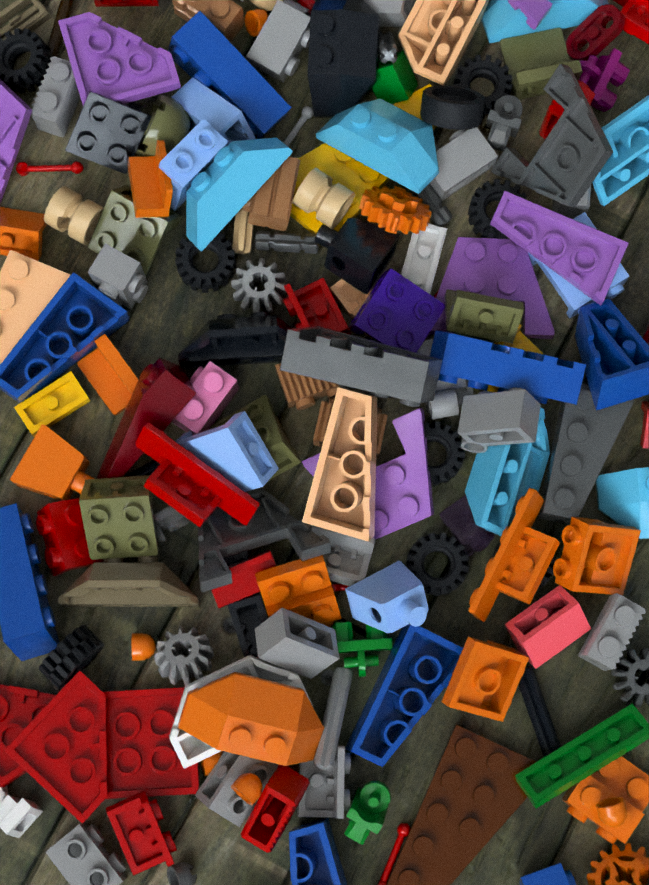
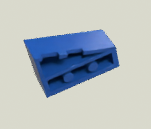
[575,299,649,411]

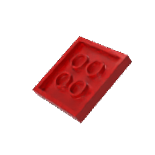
[103,687,200,799]

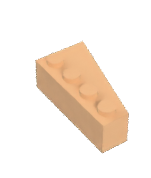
[0,250,70,364]
[302,386,378,542]

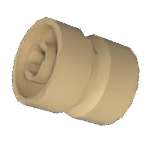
[293,167,355,229]
[44,186,104,245]

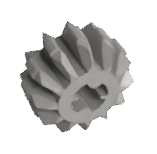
[231,258,287,313]
[154,626,214,686]

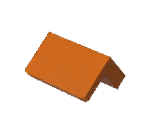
[128,140,173,218]
[0,207,47,261]
[77,334,139,416]

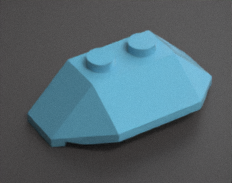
[481,0,609,44]
[592,95,649,206]
[316,99,439,194]
[186,138,293,252]
[465,407,550,536]
[596,467,649,539]

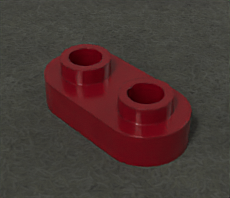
[566,4,625,61]

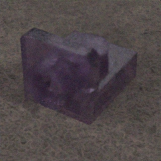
[439,495,495,556]

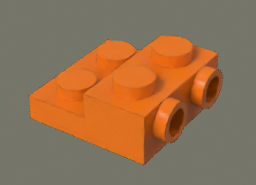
[553,517,641,595]
[255,555,342,627]
[441,637,529,722]
[562,756,649,845]

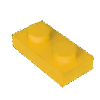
[14,371,91,437]

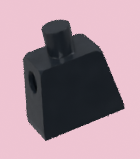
[315,218,400,295]

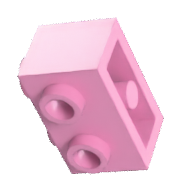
[172,361,239,435]

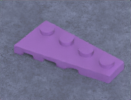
[490,191,628,306]

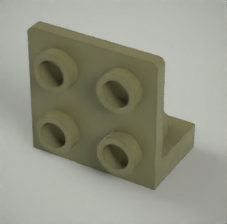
[499,28,582,100]
[88,185,182,276]
[444,289,524,344]
[210,395,301,481]
[79,475,159,560]

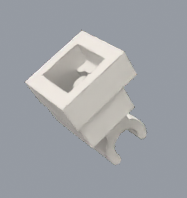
[0,786,43,838]

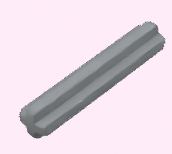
[313,667,353,770]

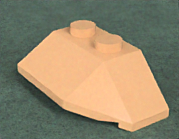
[398,0,489,86]

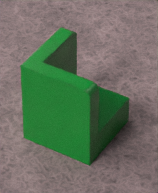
[372,50,418,104]

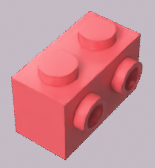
[504,585,591,669]

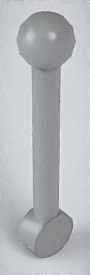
[283,106,314,146]

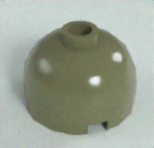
[135,94,191,156]

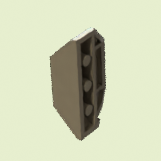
[58,556,200,607]

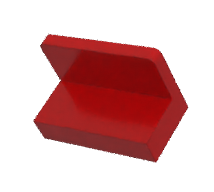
[211,549,276,608]

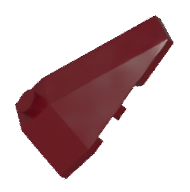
[97,357,196,479]

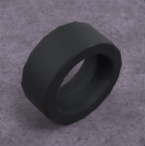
[420,85,485,130]

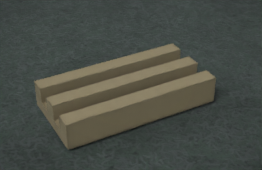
[0,0,51,41]

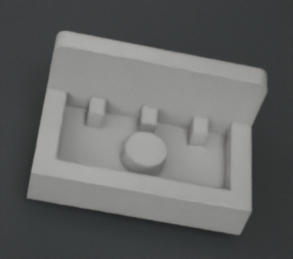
[299,525,376,586]
[297,745,351,819]

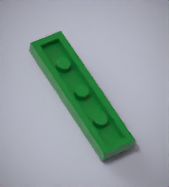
[515,703,649,809]

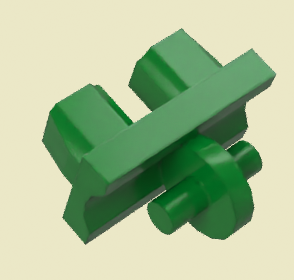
[333,622,392,677]
[344,781,391,845]

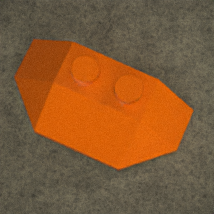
[178,672,324,766]

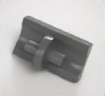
[485,95,523,151]

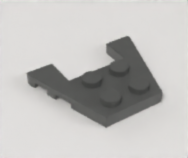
[491,64,613,207]
[198,487,331,593]

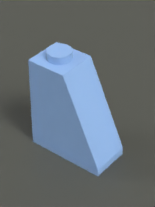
[171,77,256,146]

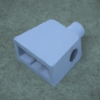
[345,561,429,633]

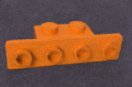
[469,488,560,622]

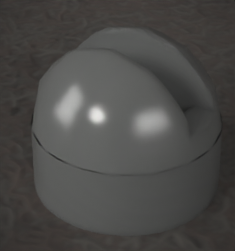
[167,862,197,885]

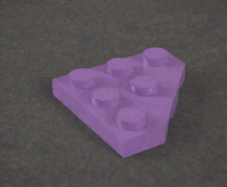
[58,12,181,105]

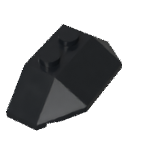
[307,0,380,118]
[178,312,293,369]

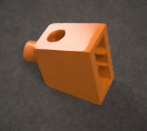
[10,424,95,501]

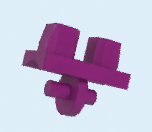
[579,48,630,112]

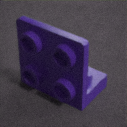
[348,268,445,353]

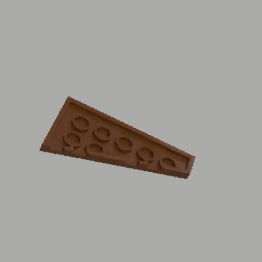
[386,725,536,885]

